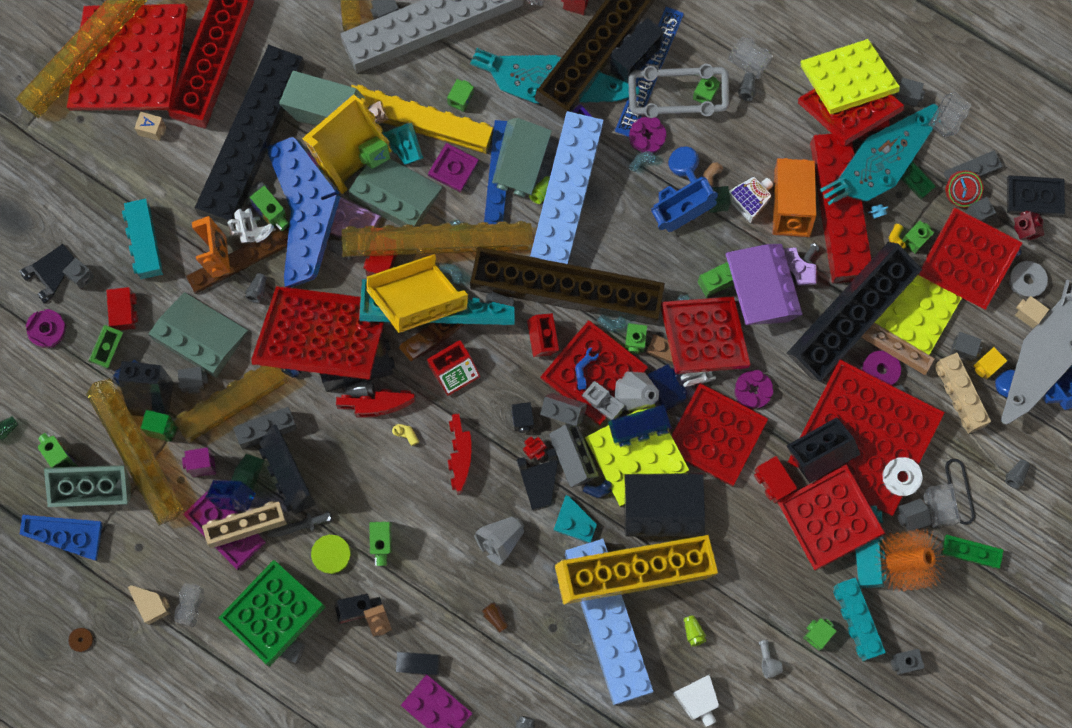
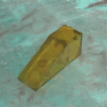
[341,0,362,32]

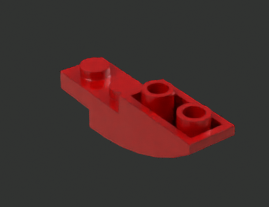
[336,389,415,418]
[447,413,472,495]

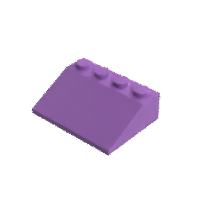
[726,244,803,325]

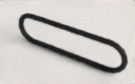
[945,459,975,525]

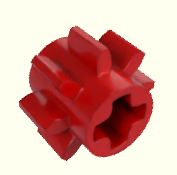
[523,436,547,460]

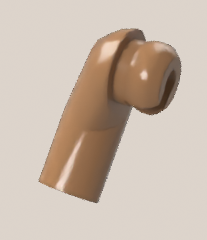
[704,162,723,188]

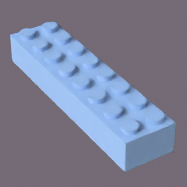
[530,111,603,264]
[565,539,653,706]

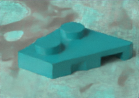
[382,123,423,165]
[553,495,597,543]

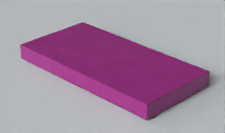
[183,487,266,570]

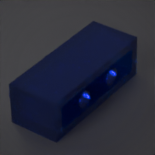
[608,405,672,448]

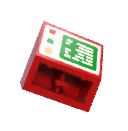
[427,340,480,397]

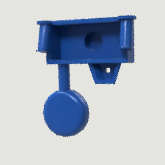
[651,146,718,232]
[995,366,1072,410]

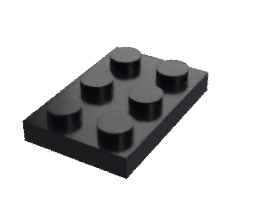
[1007,175,1065,216]

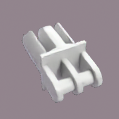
[680,371,716,387]

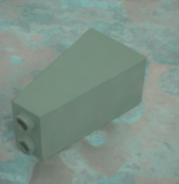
[279,71,365,125]
[492,118,552,197]

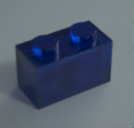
[648,364,687,412]
[206,480,256,511]

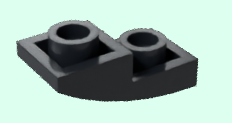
[396,652,440,675]

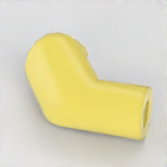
[392,424,420,446]

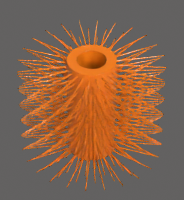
[875,529,946,592]

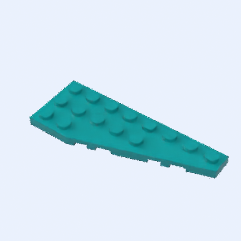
[360,279,515,325]

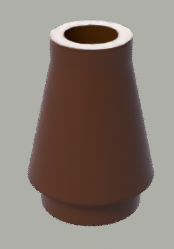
[482,602,509,632]

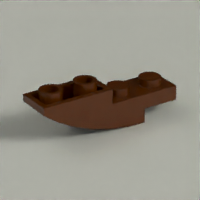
[399,323,465,362]

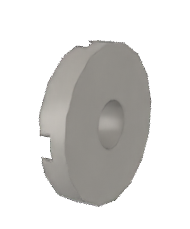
[1009,261,1048,298]

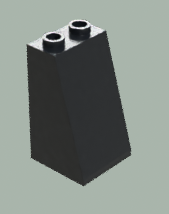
[320,334,395,392]
[118,361,174,417]

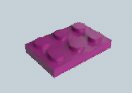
[400,674,472,728]

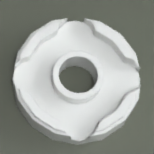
[883,457,923,496]

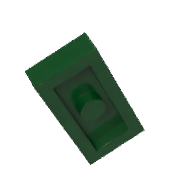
[900,161,936,200]

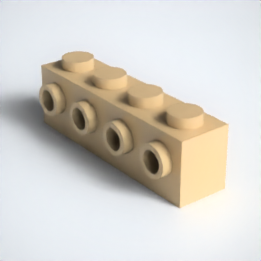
[935,353,991,434]
[202,501,287,548]

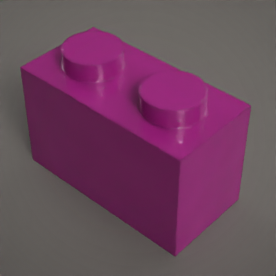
[182,447,216,478]

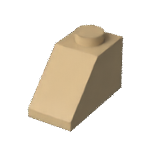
[128,585,170,625]

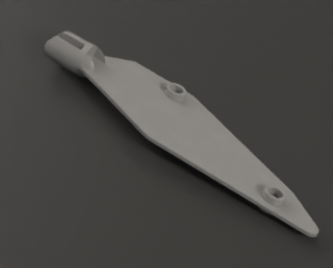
[1001,280,1072,425]

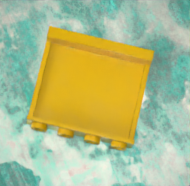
[302,94,392,194]
[367,254,468,333]

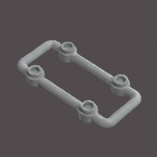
[628,64,729,118]

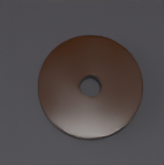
[68,628,93,652]

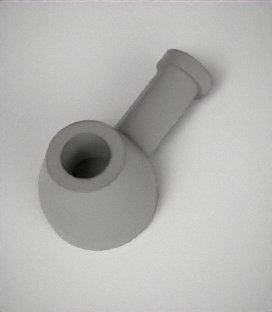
[759,640,783,679]

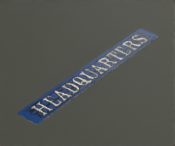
[615,7,683,137]

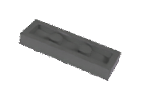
[943,150,1003,182]

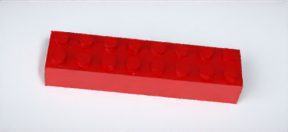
[167,0,255,129]
[810,133,871,284]

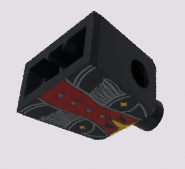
[334,594,382,625]

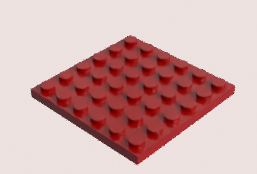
[67,4,188,111]
[252,286,385,379]
[787,360,945,516]

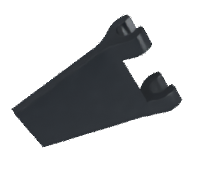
[19,244,74,303]
[516,448,558,510]

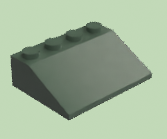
[348,159,443,234]
[149,292,248,378]

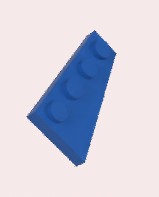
[20,515,102,561]

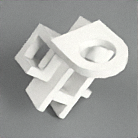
[227,208,274,243]

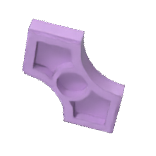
[783,247,817,286]

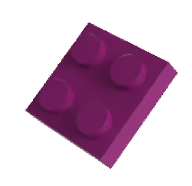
[428,143,479,193]

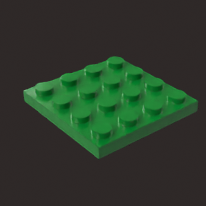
[218,560,326,667]

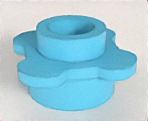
[868,204,889,218]

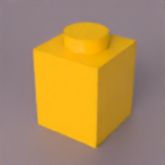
[973,347,1007,380]

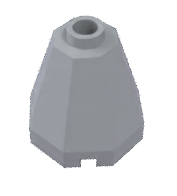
[615,371,659,411]
[474,517,524,566]

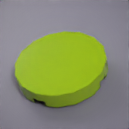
[311,534,351,574]

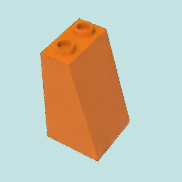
[773,158,816,237]

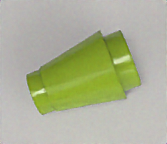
[529,176,550,204]
[683,615,706,647]

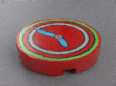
[945,170,984,208]

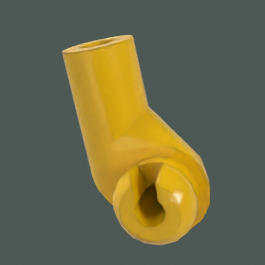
[889,224,906,249]

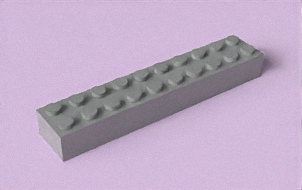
[340,0,524,74]

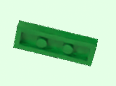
[941,535,1004,569]

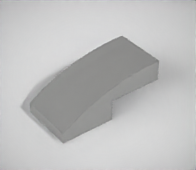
[582,381,625,422]

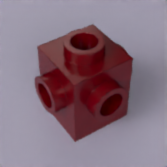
[1014,211,1045,241]

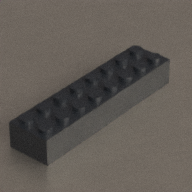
[786,242,922,382]

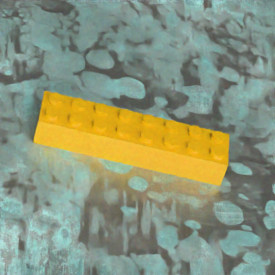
[555,535,718,605]

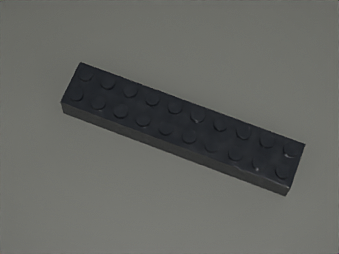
[194,45,305,226]

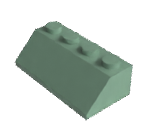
[44,465,132,507]

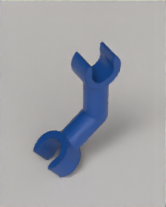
[575,347,599,390]

